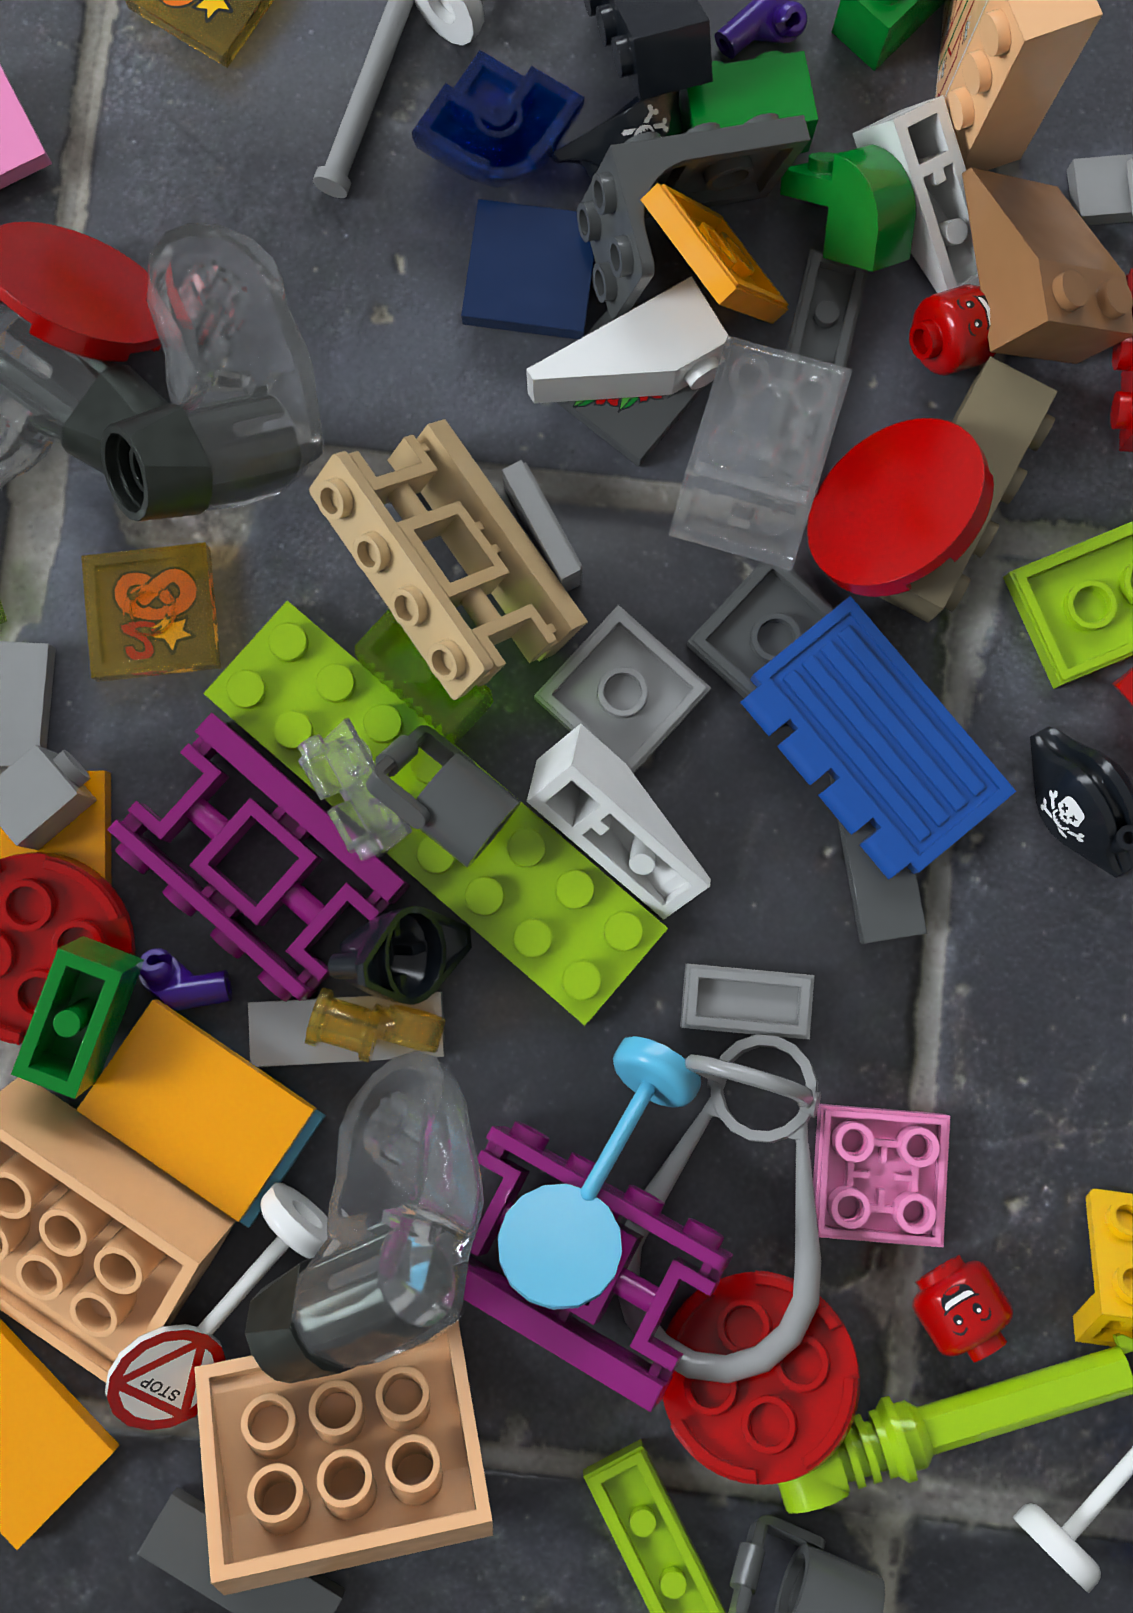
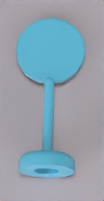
[498,1036,701,1310]

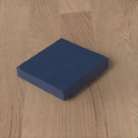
[461,199,595,339]

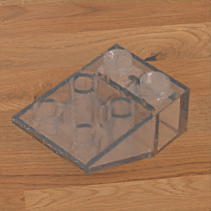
[669,335,852,570]

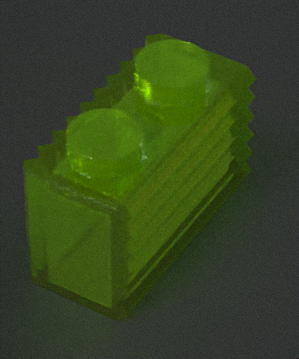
[355,609,494,744]

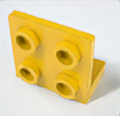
[1073,1189,1133,1347]

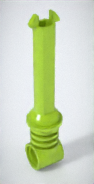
[778,1333,1133,1514]

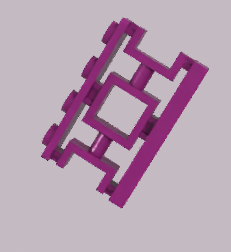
[108,712,411,1002]
[425,1120,733,1412]

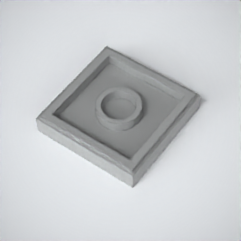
[534,605,711,774]

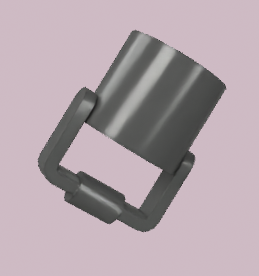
[366,725,521,868]
[729,1514,885,1613]

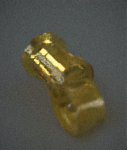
[305,988,446,1063]

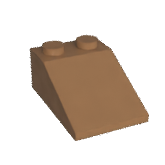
[962,167,1133,364]

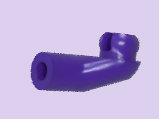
[714,0,808,59]
[139,948,232,1011]

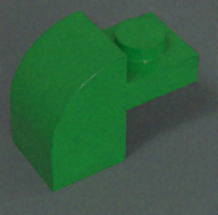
[780,144,916,272]

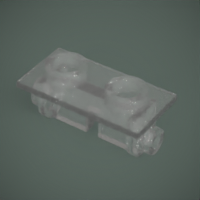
[298,718,413,861]

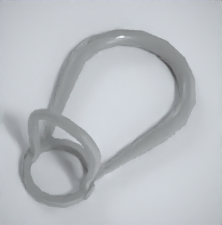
[618,1034,821,1384]

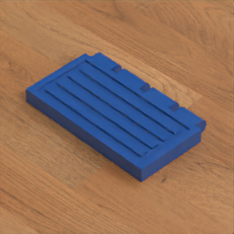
[740,596,1016,879]

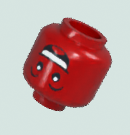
[909,284,996,376]
[912,1255,1014,1363]

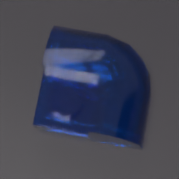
[412,50,585,188]

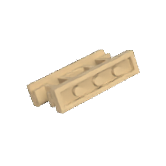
[309,419,588,700]

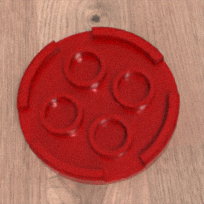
[0,222,174,362]
[807,418,994,597]
[0,852,136,1045]
[662,1270,860,1485]

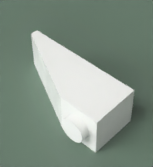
[852,95,980,293]
[526,276,731,404]
[526,723,711,920]

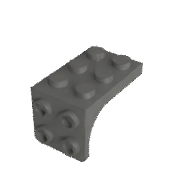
[577,113,811,319]

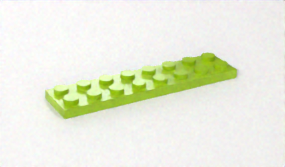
[203,600,668,1026]

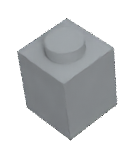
[0,744,97,850]

